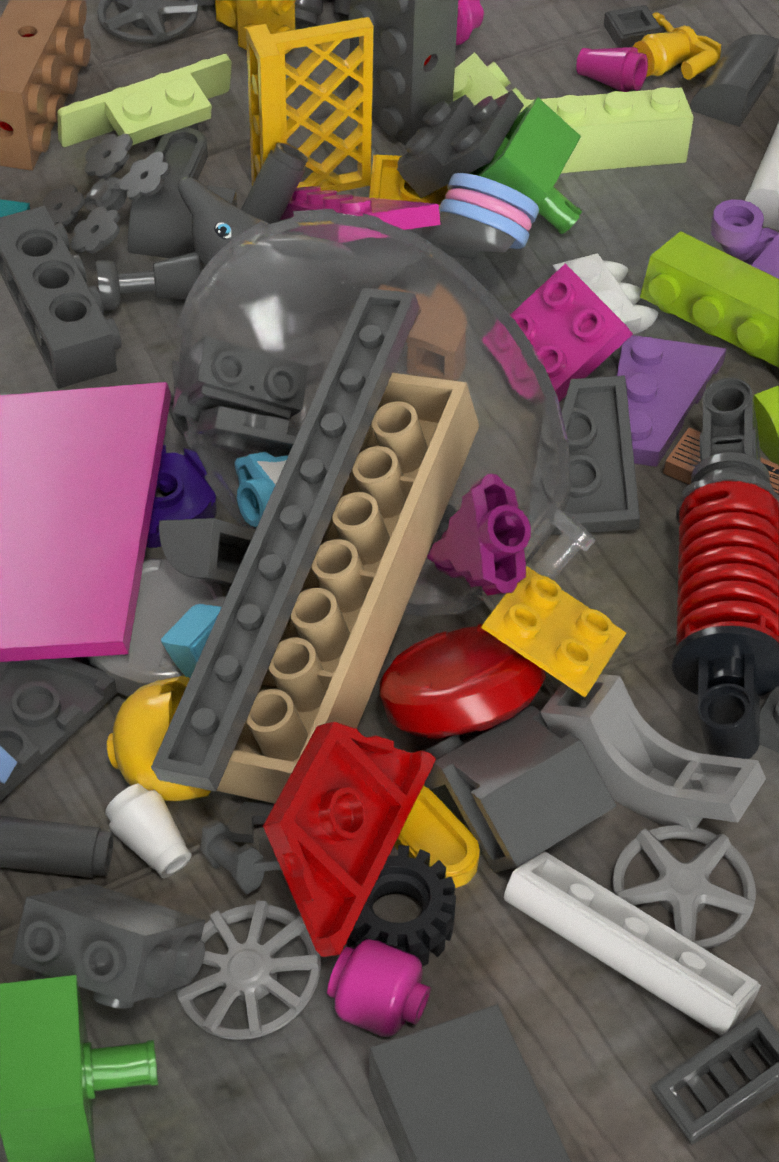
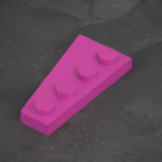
[280,186,440,238]

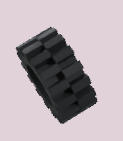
[346,845,456,967]

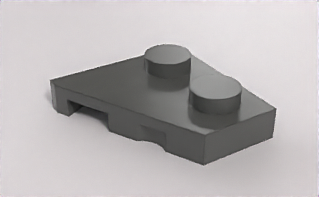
[196,406,300,457]

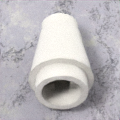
[105,783,192,878]

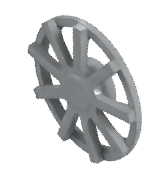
[176,900,321,1040]

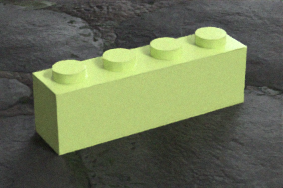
[520,87,694,173]

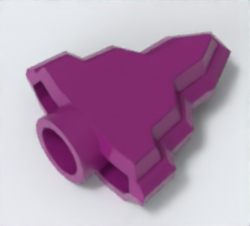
[427,474,531,596]

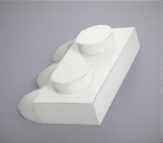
[552,253,658,334]

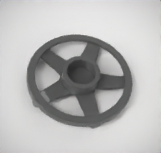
[97,0,198,43]

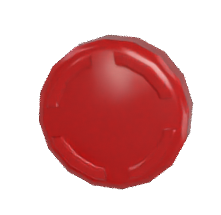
[379,624,546,739]

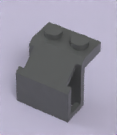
[424,705,616,872]

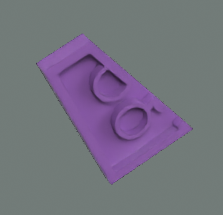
[617,335,727,467]

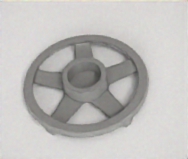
[613,825,756,949]

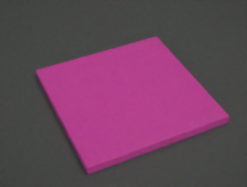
[0,382,171,662]

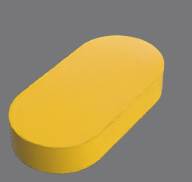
[394,785,480,888]

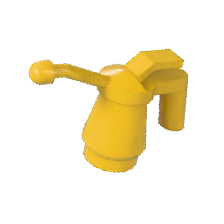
[632,12,721,80]

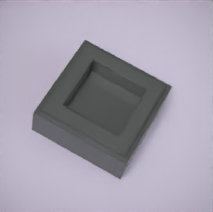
[604,5,663,48]

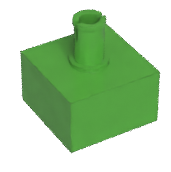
[469,97,582,234]
[0,975,158,1162]

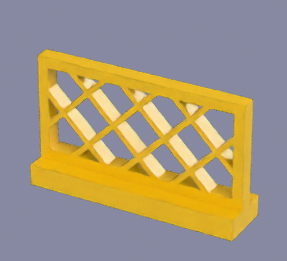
[246,17,374,192]

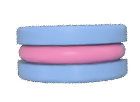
[439,173,539,249]

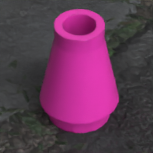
[576,47,648,92]

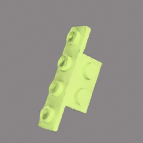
[57,54,232,147]

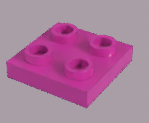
[489,263,633,406]

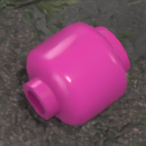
[327,939,431,1037]

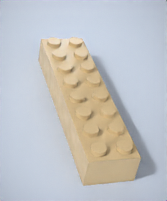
[217,373,479,803]

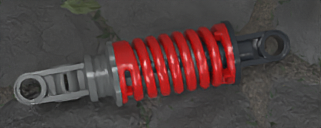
[672,378,779,759]

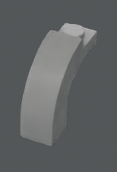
[540,674,766,832]

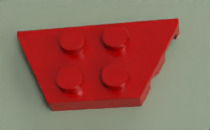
[263,722,436,957]

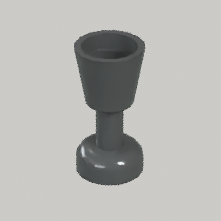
[96,251,203,311]

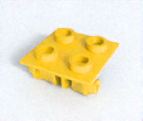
[481,566,626,697]

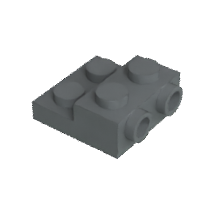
[397,91,524,198]

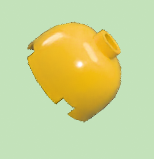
[107,676,211,801]

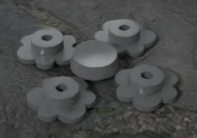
[43,134,171,254]

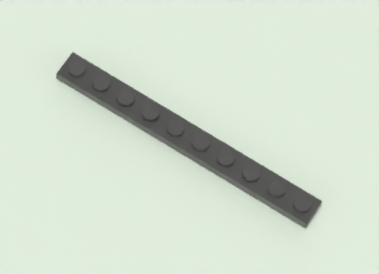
[151,288,420,792]

